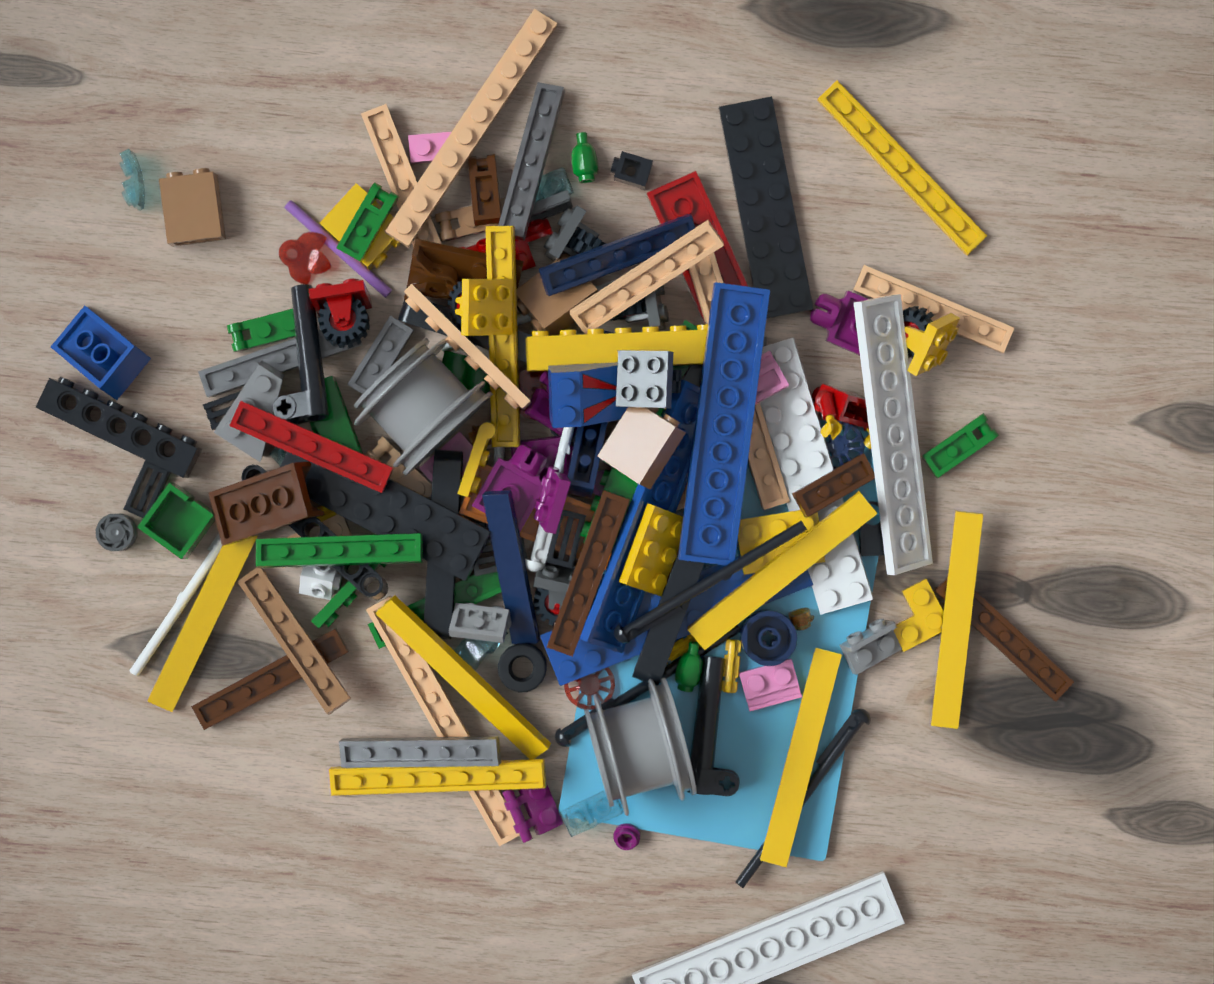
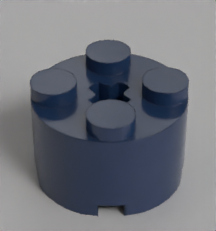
[740,609,797,666]

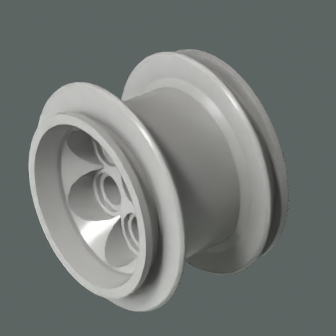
[354,338,493,476]
[584,678,697,816]

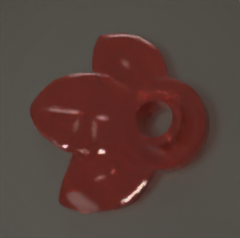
[279,232,332,284]

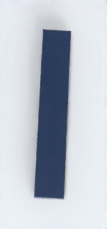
[539,214,695,296]
[482,490,540,644]

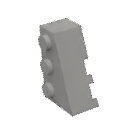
[214,360,284,462]

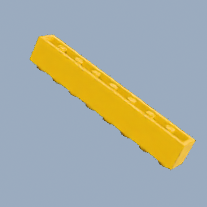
[526,324,708,372]

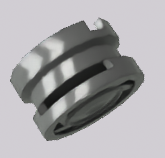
[96,514,138,551]

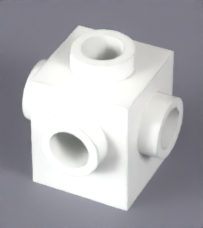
[299,566,342,600]

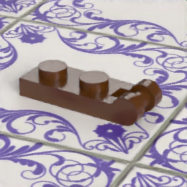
[468,154,501,226]

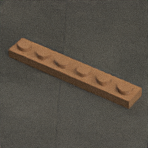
[237,568,351,715]

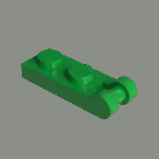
[336,182,399,262]
[227,308,296,352]
[921,413,999,478]

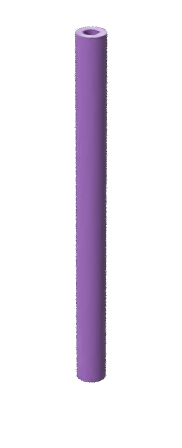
[284,200,392,298]

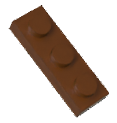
[792,453,875,518]

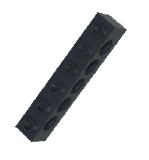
[35,376,202,478]

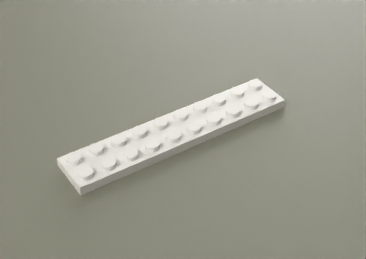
[854,294,933,575]
[760,338,874,615]
[632,871,904,984]

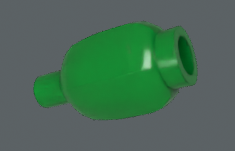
[572,132,599,183]
[675,641,702,692]

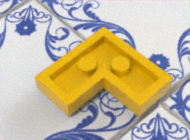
[893,579,944,652]

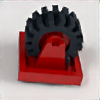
[309,278,372,349]

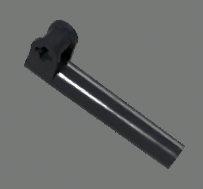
[273,284,329,425]
[686,656,740,796]

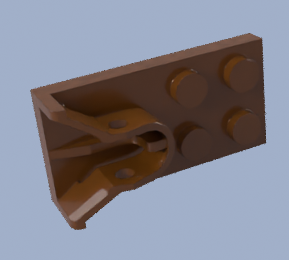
[404,239,524,300]
[209,461,325,546]

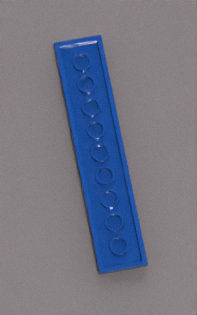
[678,282,770,565]
[580,379,700,653]
[540,555,813,686]

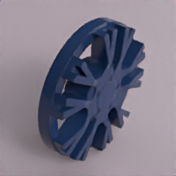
[821,420,865,469]

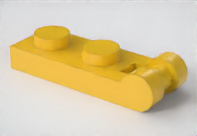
[457,422,498,497]

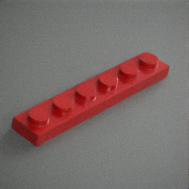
[229,401,394,493]

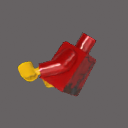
[812,384,871,449]

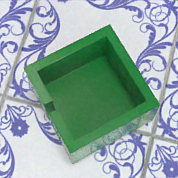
[137,483,215,559]

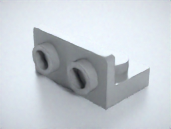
[449,603,511,643]
[840,619,902,675]

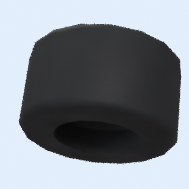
[498,643,547,693]

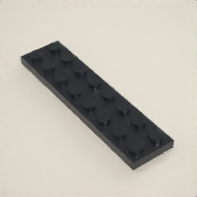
[718,96,813,319]
[279,452,490,581]

